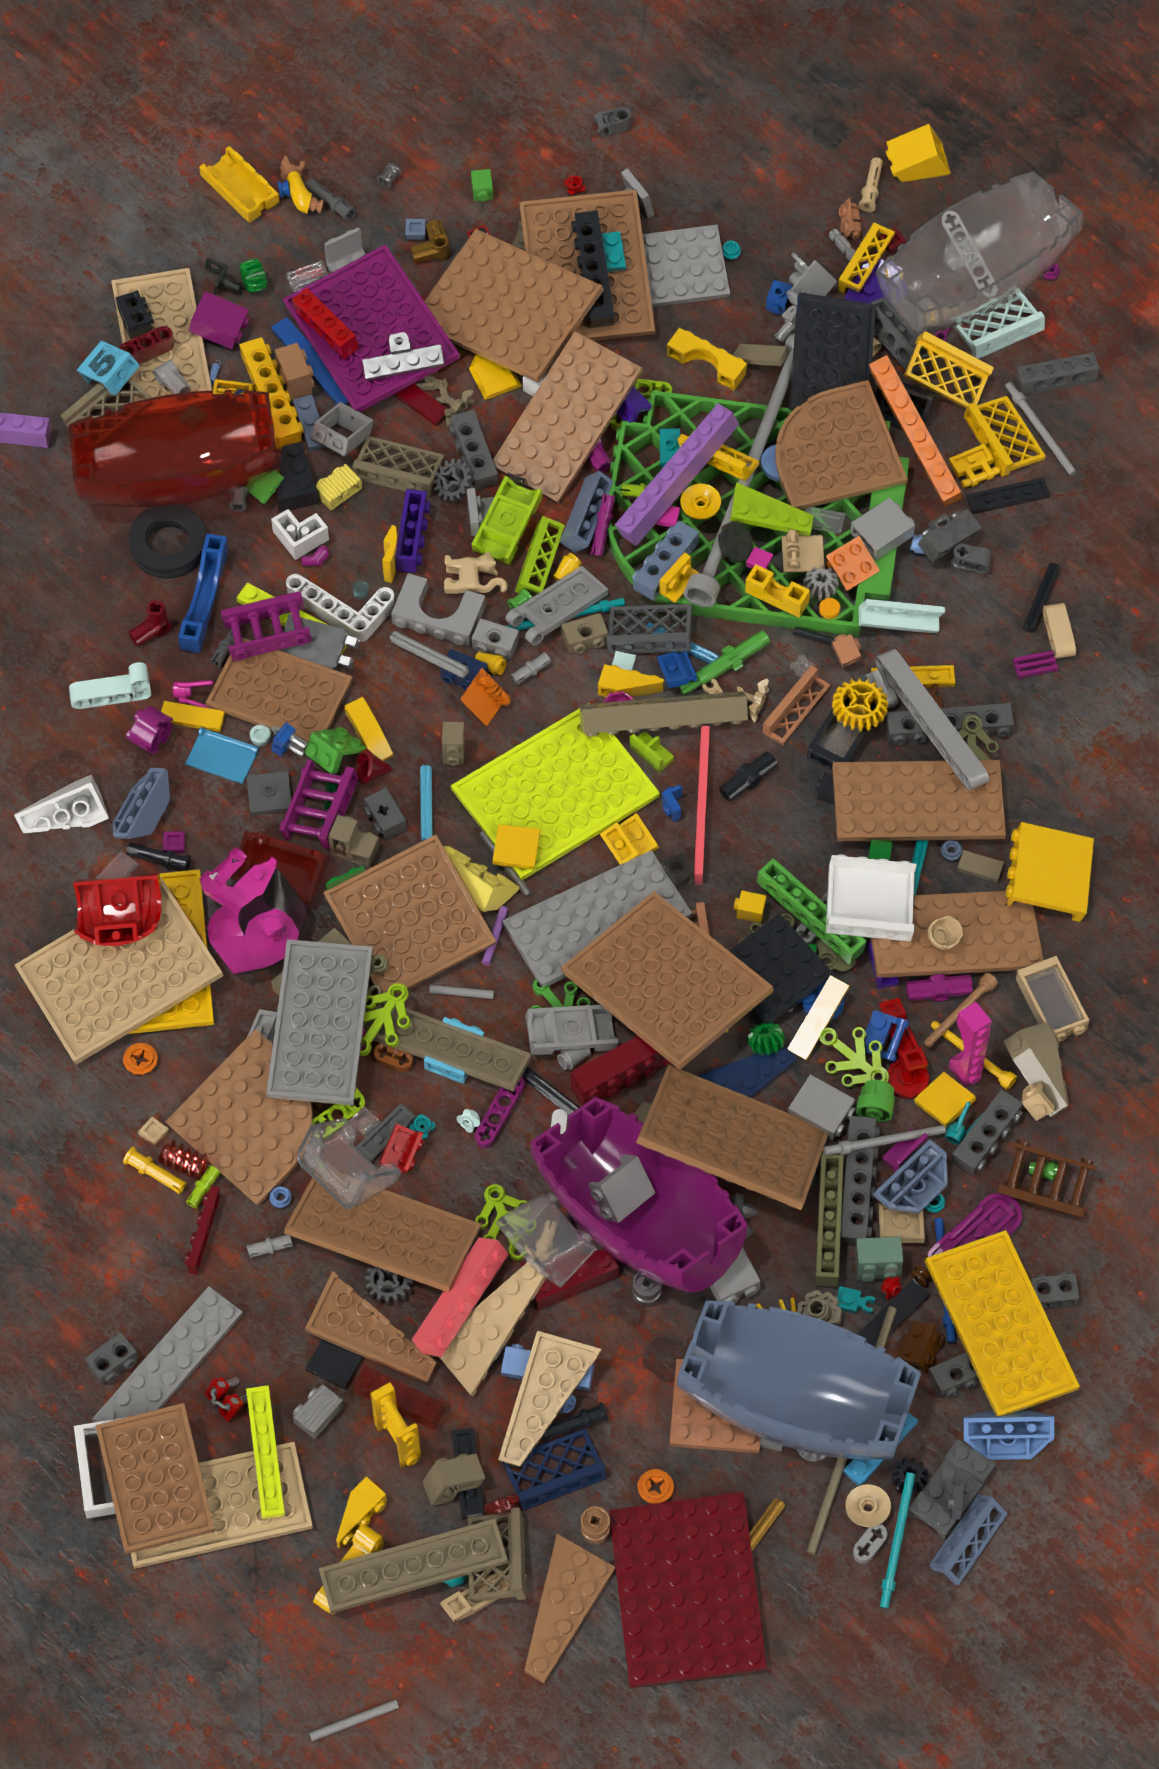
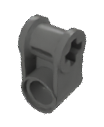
[593,107,632,137]
[951,544,992,574]

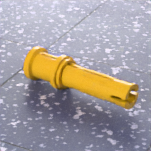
[123,1147,187,1194]

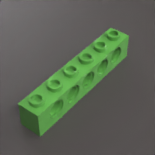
[757,858,866,965]

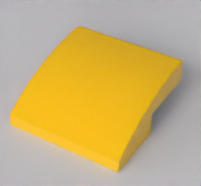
[382,525,397,584]
[600,813,660,865]

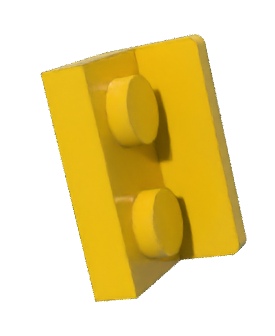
[659,552,699,603]

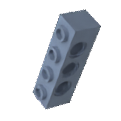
[632,521,699,601]

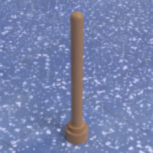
[924,973,998,1047]

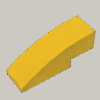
[345,697,393,761]

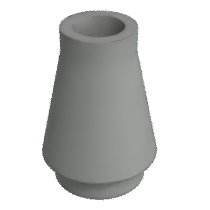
[557,1048,591,1070]

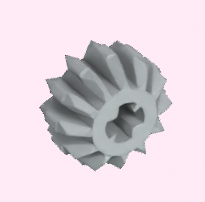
[804,565,839,601]

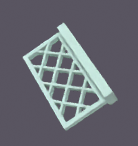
[952,291,1045,359]

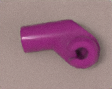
[302,546,329,566]

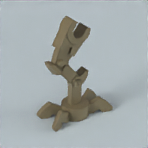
[417,376,475,427]

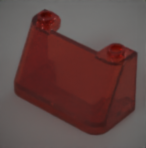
[231,830,331,906]

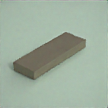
[733,344,790,366]

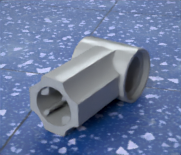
[152,360,191,399]
[864,668,898,709]

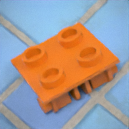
[826,536,880,591]
[460,668,511,727]

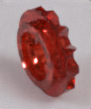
[484,1494,520,1515]

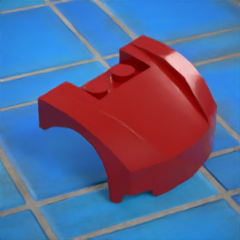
[73,873,162,946]

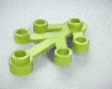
[360,983,411,1056]
[819,1027,889,1088]
[475,1184,537,1261]

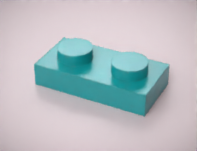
[602,231,626,272]

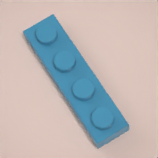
[843,1413,918,1486]

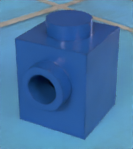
[766,280,792,314]

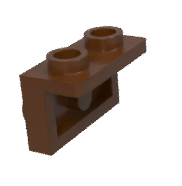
[896,1320,944,1373]

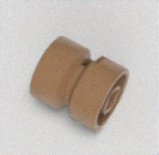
[581,1506,610,1545]

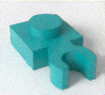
[837,1286,876,1315]

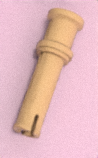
[858,158,883,212]

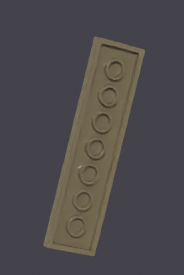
[363,1001,531,1092]
[318,1518,508,1614]

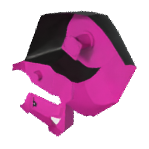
[199,847,307,975]

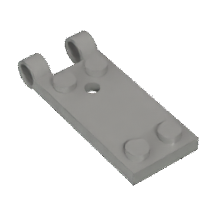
[505,566,608,646]

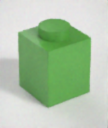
[471,169,493,201]

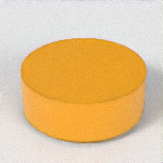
[819,598,840,619]

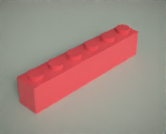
[412,1237,509,1357]

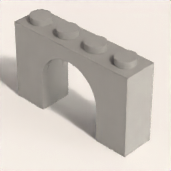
[391,573,486,646]

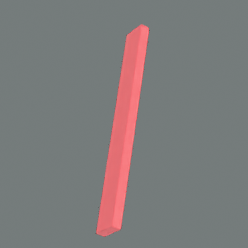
[694,726,710,884]

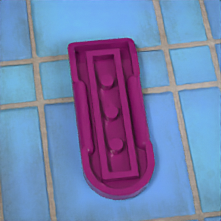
[927,1193,1022,1257]

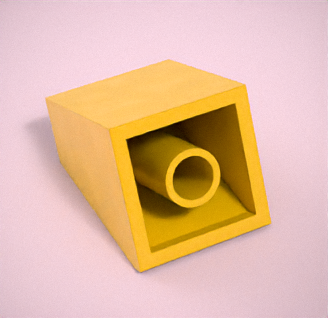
[886,124,951,182]

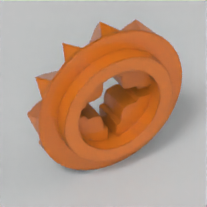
[123,1043,158,1076]
[638,1469,674,1504]

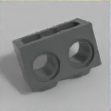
[1030,1272,1079,1310]
[85,1332,138,1386]

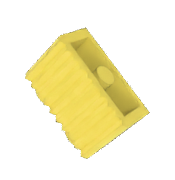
[315,464,362,511]

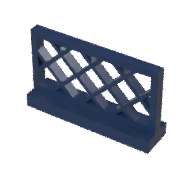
[502,1428,606,1511]

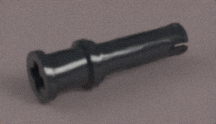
[126,842,191,871]
[542,1402,609,1441]

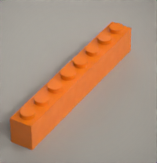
[869,355,962,508]

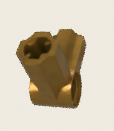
[410,219,451,263]

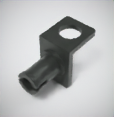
[205,257,242,295]

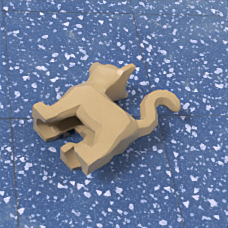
[444,552,508,594]

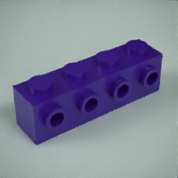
[395,489,430,573]

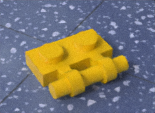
[948,444,1000,488]

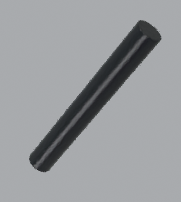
[793,627,835,645]

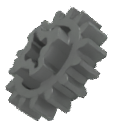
[433,458,476,503]
[365,1266,413,1305]

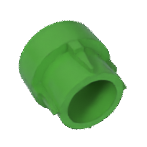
[856,1080,895,1122]

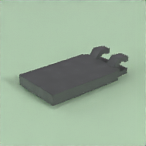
[279,614,361,670]

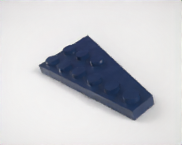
[698,1045,797,1098]

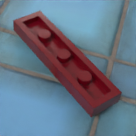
[185,1186,221,1275]

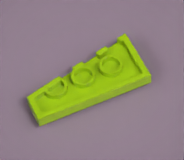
[730,482,814,537]

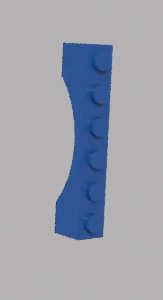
[178,533,229,653]

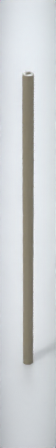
[807,1306,897,1555]

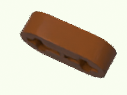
[374,1044,413,1073]

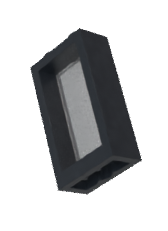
[807,698,876,771]

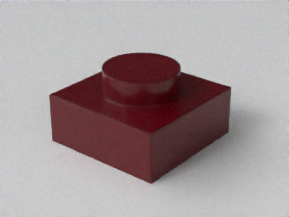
[878,227,906,254]

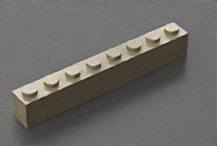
[580,691,748,736]

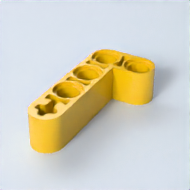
[313,1524,384,1615]

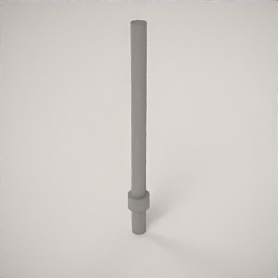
[1005,382,1077,476]
[823,1125,946,1156]

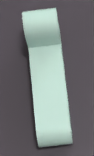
[69,662,151,709]

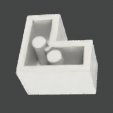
[271,509,329,560]

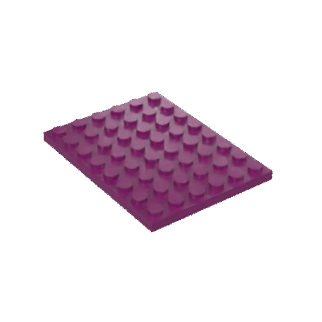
[282,244,460,412]

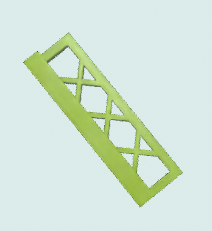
[514,516,565,594]

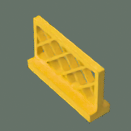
[904,331,994,408]
[963,396,1046,477]

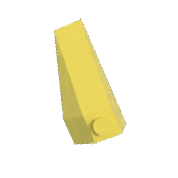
[443,846,520,912]

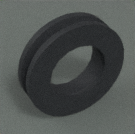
[129,503,206,579]

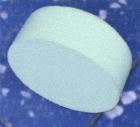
[250,725,271,746]

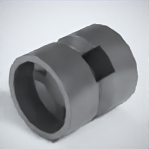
[633,1272,662,1307]

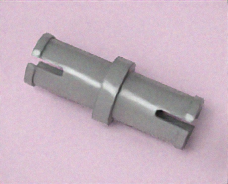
[510,652,551,685]
[247,1234,293,1259]

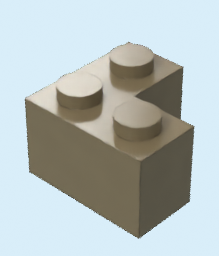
[329,815,379,868]
[423,1453,485,1506]

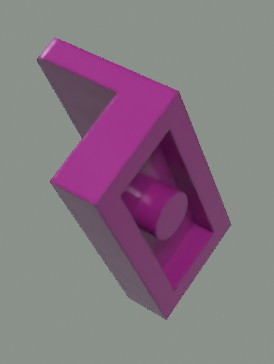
[882,1128,928,1172]

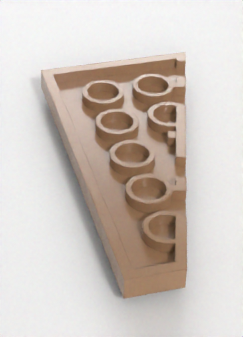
[305,1271,436,1384]
[525,1534,615,1684]

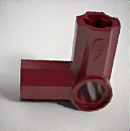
[128,600,172,647]

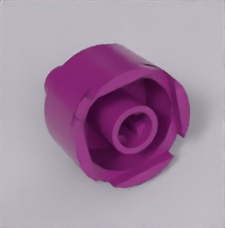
[126,706,174,754]

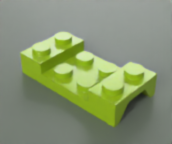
[471,476,543,565]

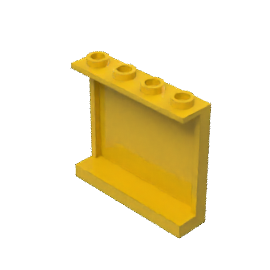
[1005,822,1094,922]

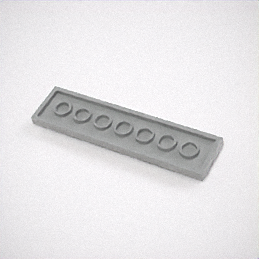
[93,1286,243,1422]

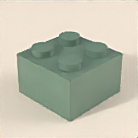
[854,1237,903,1282]

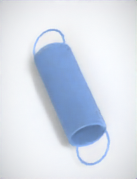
[209,360,220,387]

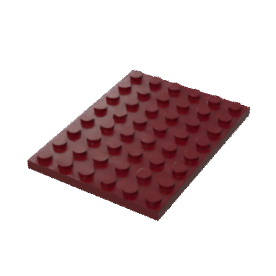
[609,1492,767,1688]

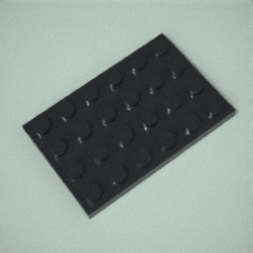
[789,292,876,410]

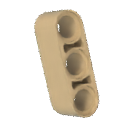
[1043,603,1076,659]

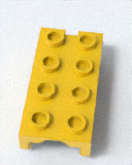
[199,146,279,223]

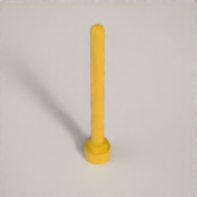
[931,1021,1018,1090]

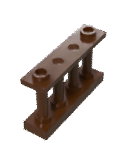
[997,1139,1097,1218]

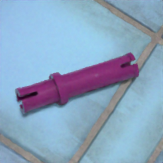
[590,494,616,556]

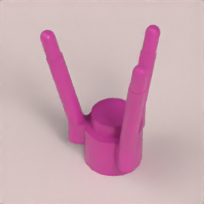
[173,680,214,709]

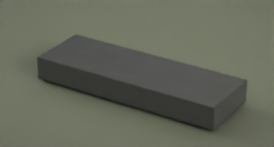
[355,1103,417,1163]

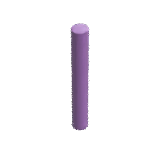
[482,906,508,965]

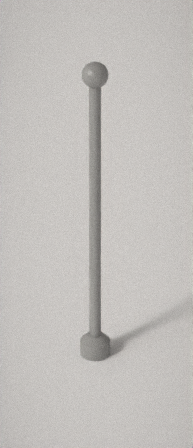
[684,333,795,607]

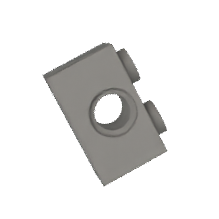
[472,618,519,661]

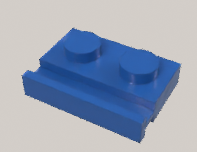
[657,651,697,689]

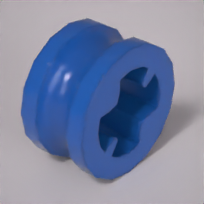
[277,180,290,199]

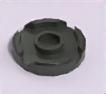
[718,522,753,563]

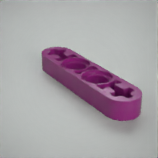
[475,1077,524,1149]

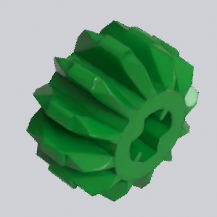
[240,259,267,293]
[748,1022,785,1056]

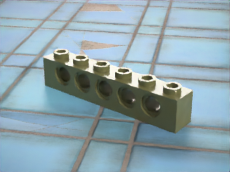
[815,1154,844,1287]

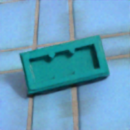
[660,429,680,467]

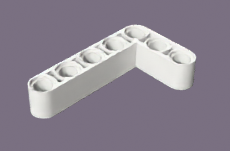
[286,574,395,642]

